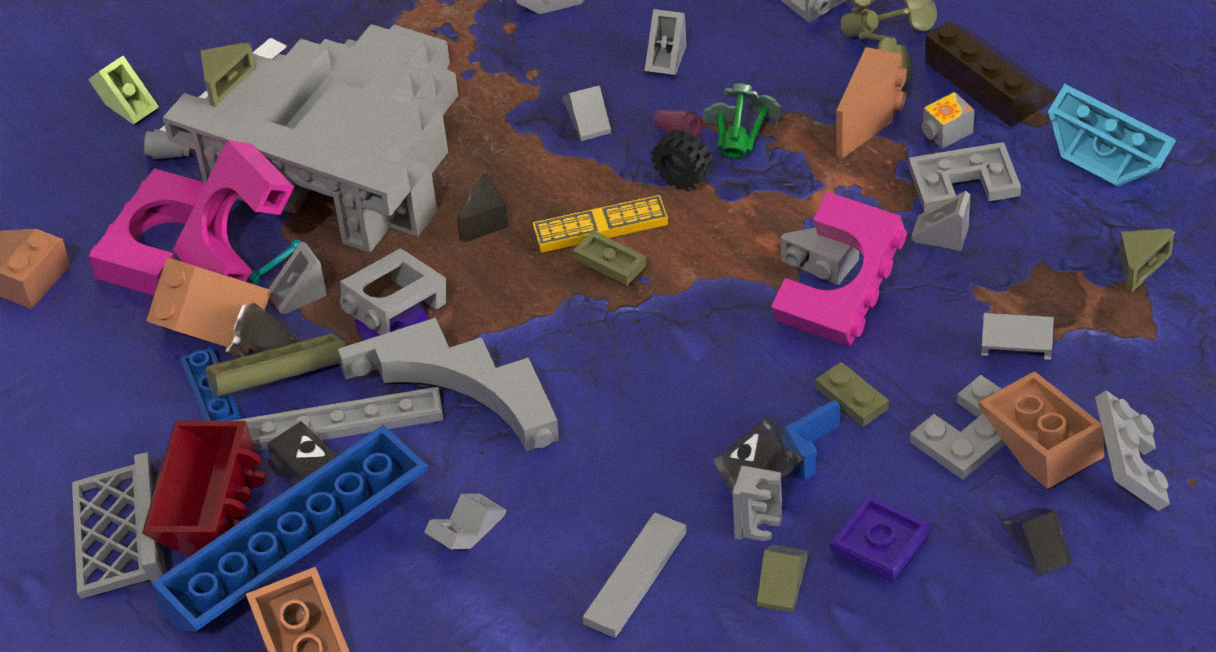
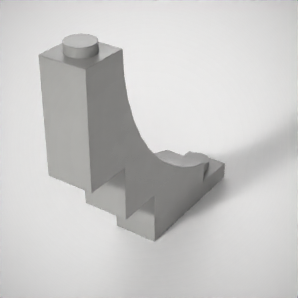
[338,318,559,451]

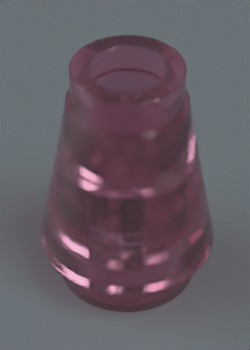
[653,109,703,139]

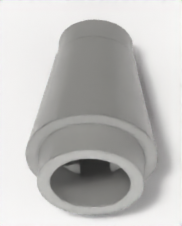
[144,129,191,160]

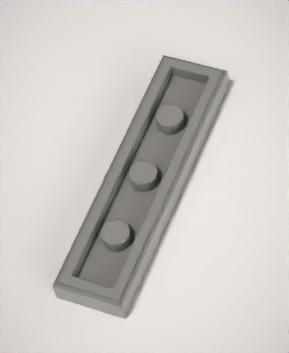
[583,512,687,638]

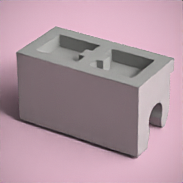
[981,313,1054,360]
[733,466,782,541]

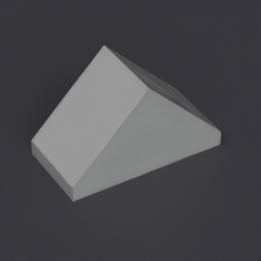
[645,9,687,75]
[563,85,611,141]
[911,191,970,251]
[269,242,327,314]

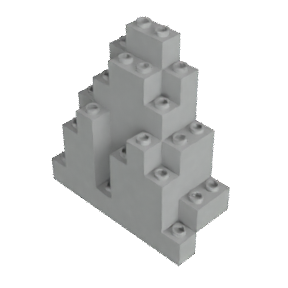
[163,24,458,253]

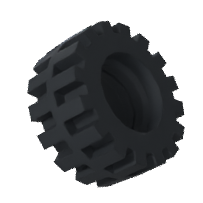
[651,129,713,191]

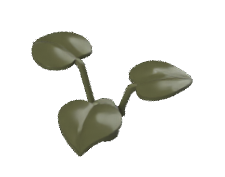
[841,0,937,88]

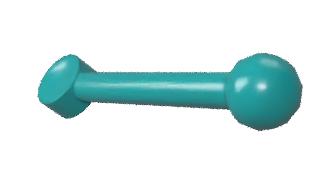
[248,239,302,285]

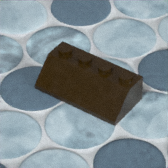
[925,21,1058,127]

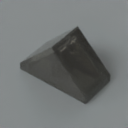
[457,174,509,242]
[1003,507,1071,577]

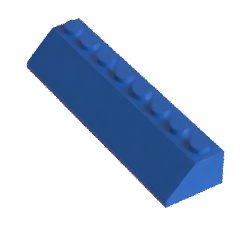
[152,425,428,632]

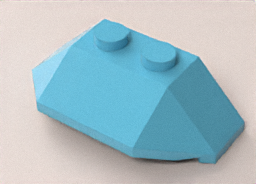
[1048,84,1176,187]

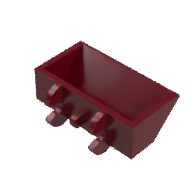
[142,420,266,557]

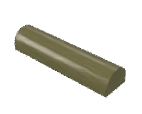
[205,333,346,397]

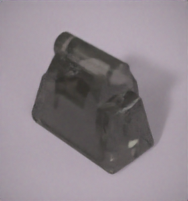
[225,303,300,359]

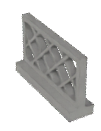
[72,452,167,599]

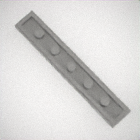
[233,387,444,451]

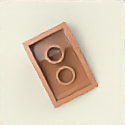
[836,47,907,159]
[0,229,70,309]
[146,257,271,354]
[978,371,1104,489]
[246,566,349,652]

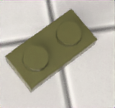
[573,230,647,286]
[815,362,889,427]

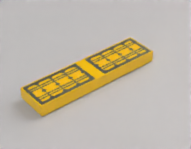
[533,195,668,253]

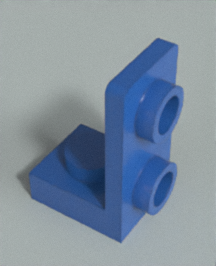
[779,400,840,481]

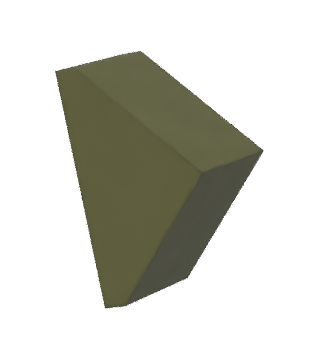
[200,42,256,107]
[1119,229,1175,293]
[757,544,809,613]

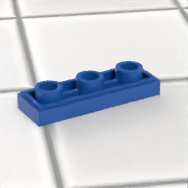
[180,347,241,421]

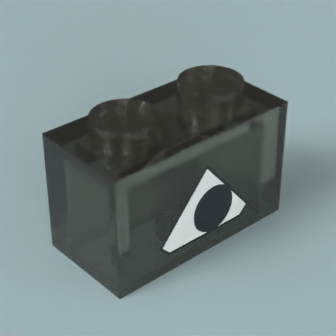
[714,416,804,493]
[267,421,338,487]

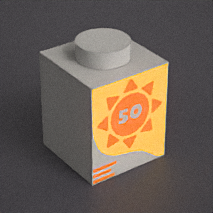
[922,92,974,149]

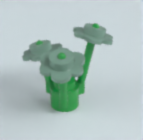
[703,82,782,159]

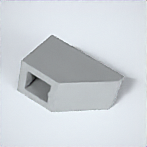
[780,228,859,285]

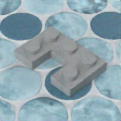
[909,142,1021,212]
[910,375,1005,480]
[1095,390,1170,511]

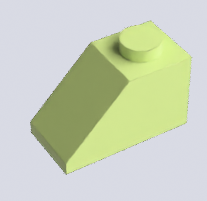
[88,56,159,124]

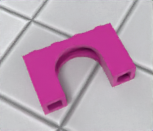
[172,140,294,282]
[89,168,206,296]
[771,191,907,347]

